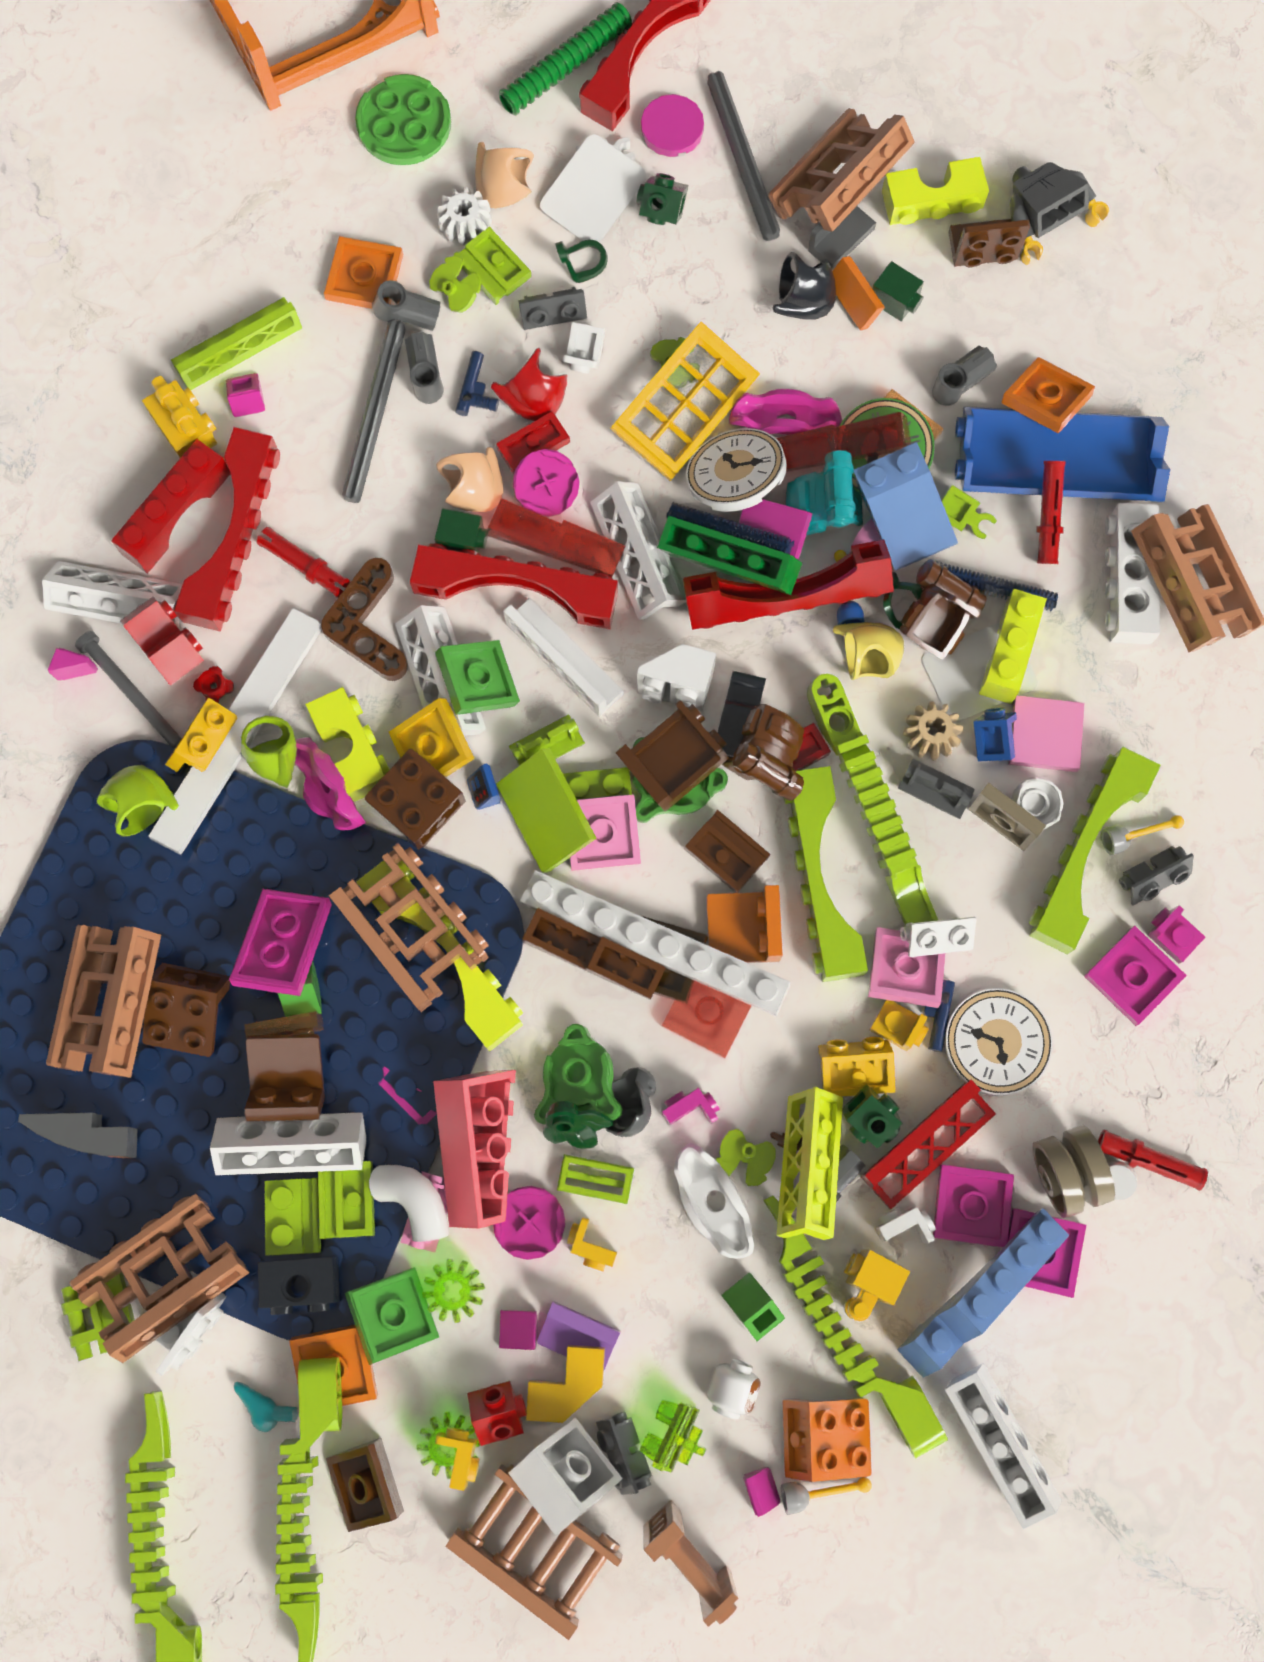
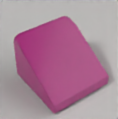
[226,373,265,417]
[48,648,98,681]
[499,1310,537,1350]
[743,1467,780,1517]

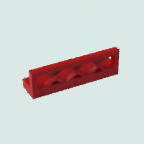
[861,1079,996,1210]

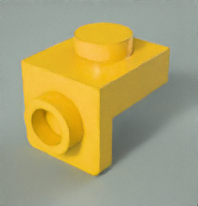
[567,1217,617,1271]
[435,1427,480,1491]

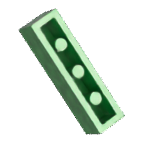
[657,516,802,595]

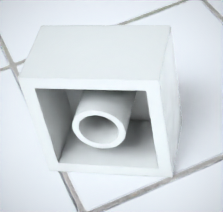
[509,1418,623,1536]

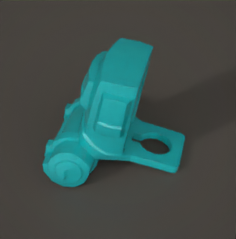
[786,450,863,536]

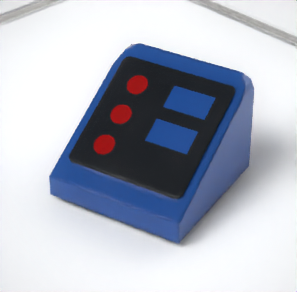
[467,763,501,810]

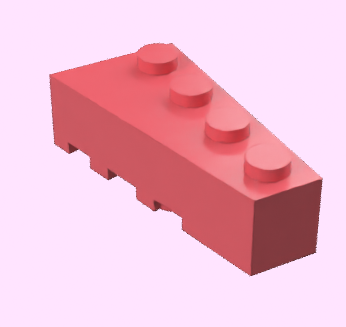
[433,1070,516,1229]

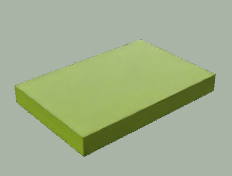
[496,748,597,873]

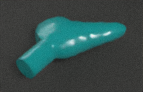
[233,1382,298,1432]

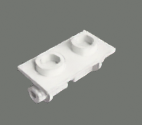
[900,916,977,957]

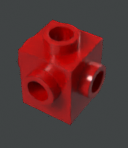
[467,1381,527,1446]

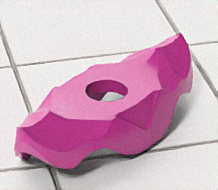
[729,389,842,436]
[295,737,366,830]

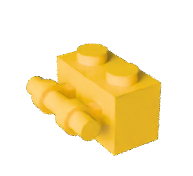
[142,376,218,458]
[844,1249,911,1321]

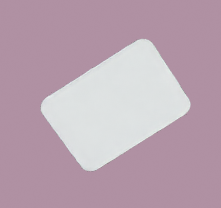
[540,134,647,243]
[922,622,1038,721]

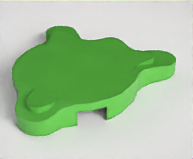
[633,737,728,823]
[534,1024,622,1125]

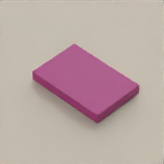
[229,889,332,996]

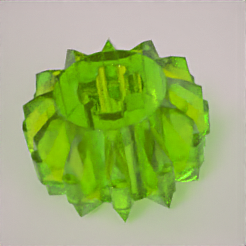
[422,1259,485,1323]
[417,1411,480,1479]

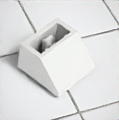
[637,644,716,712]

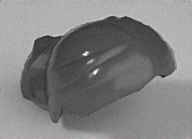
[605,1067,656,1137]

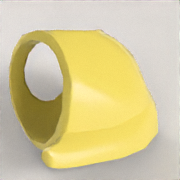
[833,622,904,680]

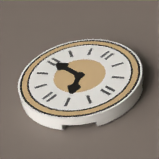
[686,428,787,512]
[944,988,1053,1096]

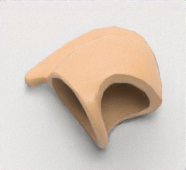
[475,142,534,209]
[436,447,503,512]

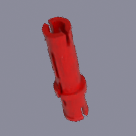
[1036,461,1066,564]
[257,527,350,598]
[1097,1129,1208,1191]

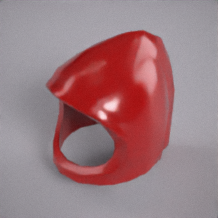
[491,348,568,421]

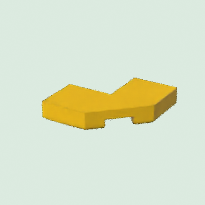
[526,1345,605,1423]

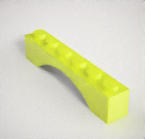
[356,860,523,1052]

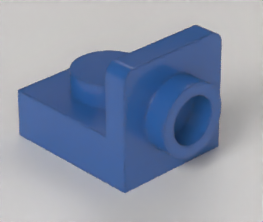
[973,708,1017,762]

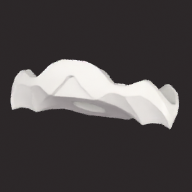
[674,1143,754,1259]

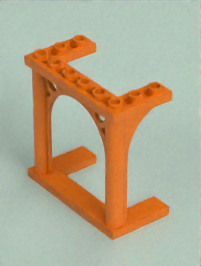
[210,0,440,111]

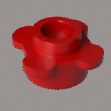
[193,666,234,704]

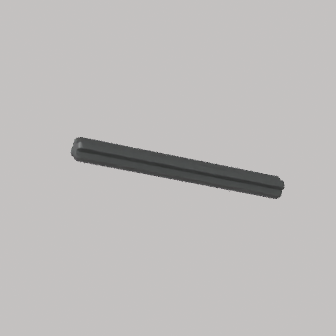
[707,71,780,241]
[342,320,406,503]

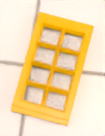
[610,321,760,481]

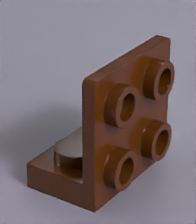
[948,219,1030,268]
[365,749,466,850]
[142,963,230,1057]
[245,1034,325,1121]

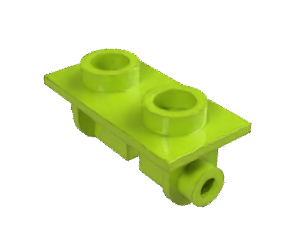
[509,714,585,766]

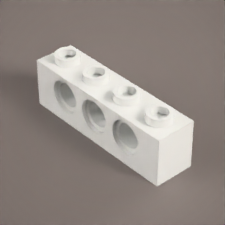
[1105,503,1160,644]
[210,1113,366,1175]
[944,1363,1062,1530]

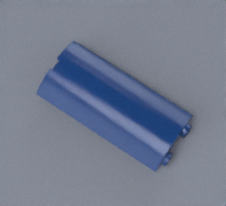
[955,407,1170,502]

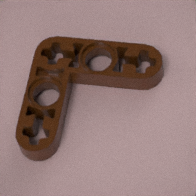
[321,558,408,681]

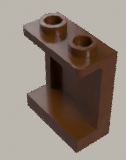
[616,700,729,812]

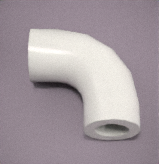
[369,1165,449,1242]

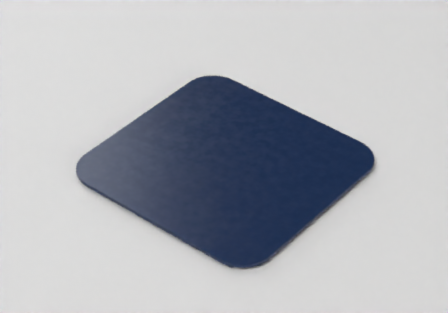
[0,740,524,1341]

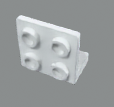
[156,1271,227,1376]

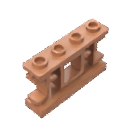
[768,108,915,232]
[1131,504,1264,653]
[329,843,489,1012]
[46,925,161,1078]
[69,1194,250,1363]

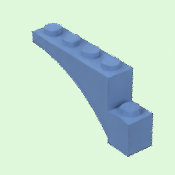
[897,1208,1069,1378]

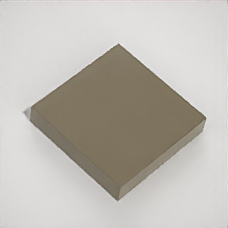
[968,782,1046,851]

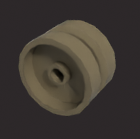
[1032,1125,1116,1218]

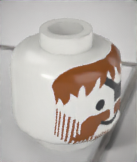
[707,1359,761,1419]

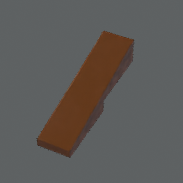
[522,908,666,1000]

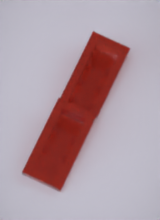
[776,412,911,472]
[488,498,626,578]

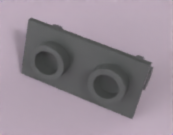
[518,286,587,330]
[898,758,975,819]
[1119,846,1194,906]
[596,1411,652,1495]

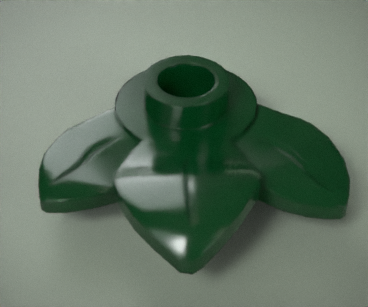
[543,1101,613,1149]

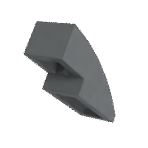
[18,1113,137,1158]

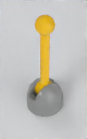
[1101,815,1184,855]
[781,1477,872,1515]

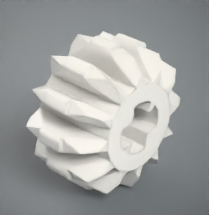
[437,186,492,246]

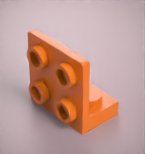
[707,885,783,963]
[783,1398,871,1482]

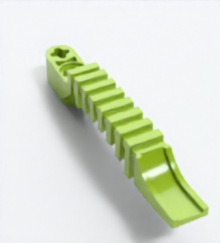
[806,674,938,926]
[763,1195,948,1459]
[275,1357,343,1662]
[125,1391,202,1662]

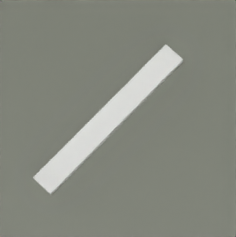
[149,608,322,855]

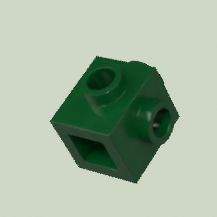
[636,173,689,225]
[842,1084,903,1149]

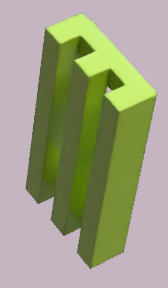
[557,1154,634,1204]

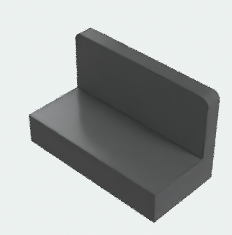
[808,205,876,270]

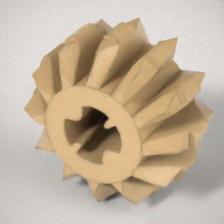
[903,701,963,761]

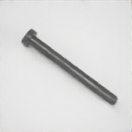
[75,631,181,749]

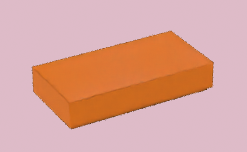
[832,256,885,330]

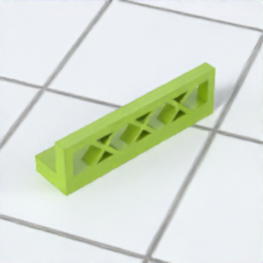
[171,297,302,390]

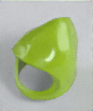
[241,716,297,788]
[97,765,179,836]

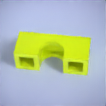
[882,157,989,225]
[979,589,1047,704]
[305,687,390,802]

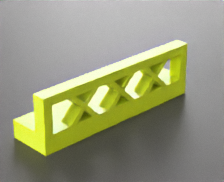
[776,1087,843,1240]

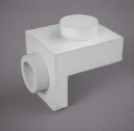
[563,322,606,374]
[875,1207,936,1244]

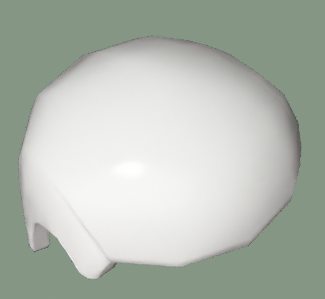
[1011,777,1064,829]

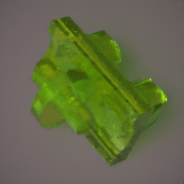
[640,1400,707,1473]

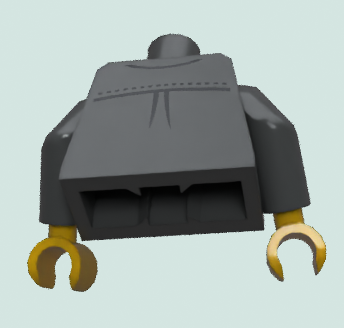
[1009,162,1109,265]

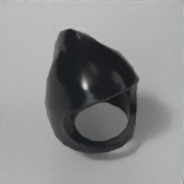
[773,252,836,320]

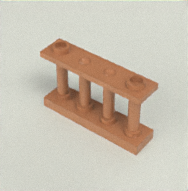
[445,1464,623,1640]
[643,1500,739,1627]

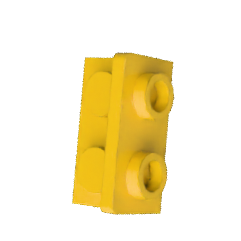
[165,698,237,772]
[818,1037,895,1097]

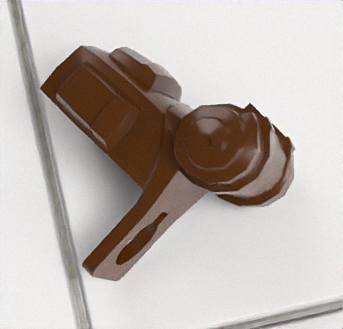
[899,559,987,660]
[722,704,804,801]

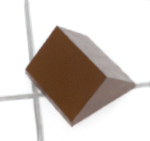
[326,1438,404,1532]

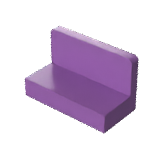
[537,1301,621,1370]

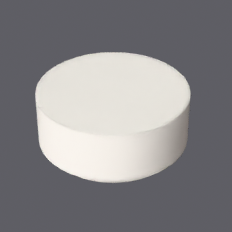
[1108,1161,1137,1200]

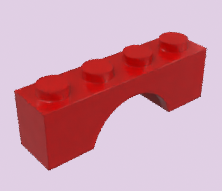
[111,439,231,574]

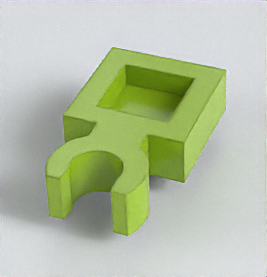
[941,484,997,539]

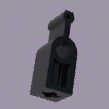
[718,671,766,758]

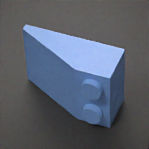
[854,442,958,571]

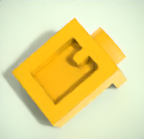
[869,1000,929,1051]

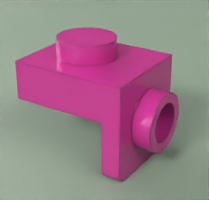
[662,1088,720,1126]

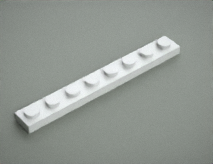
[520,870,791,1016]

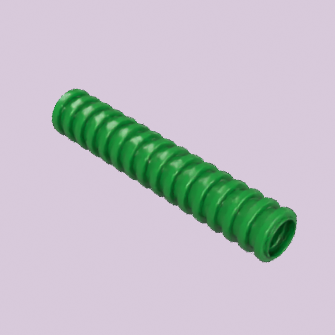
[499,2,632,116]

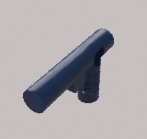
[455,351,499,416]
[924,980,955,1052]

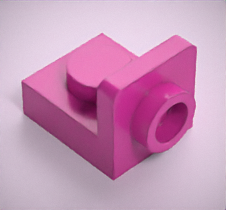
[1148,905,1206,964]

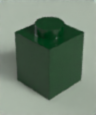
[872,261,924,322]
[434,508,488,553]

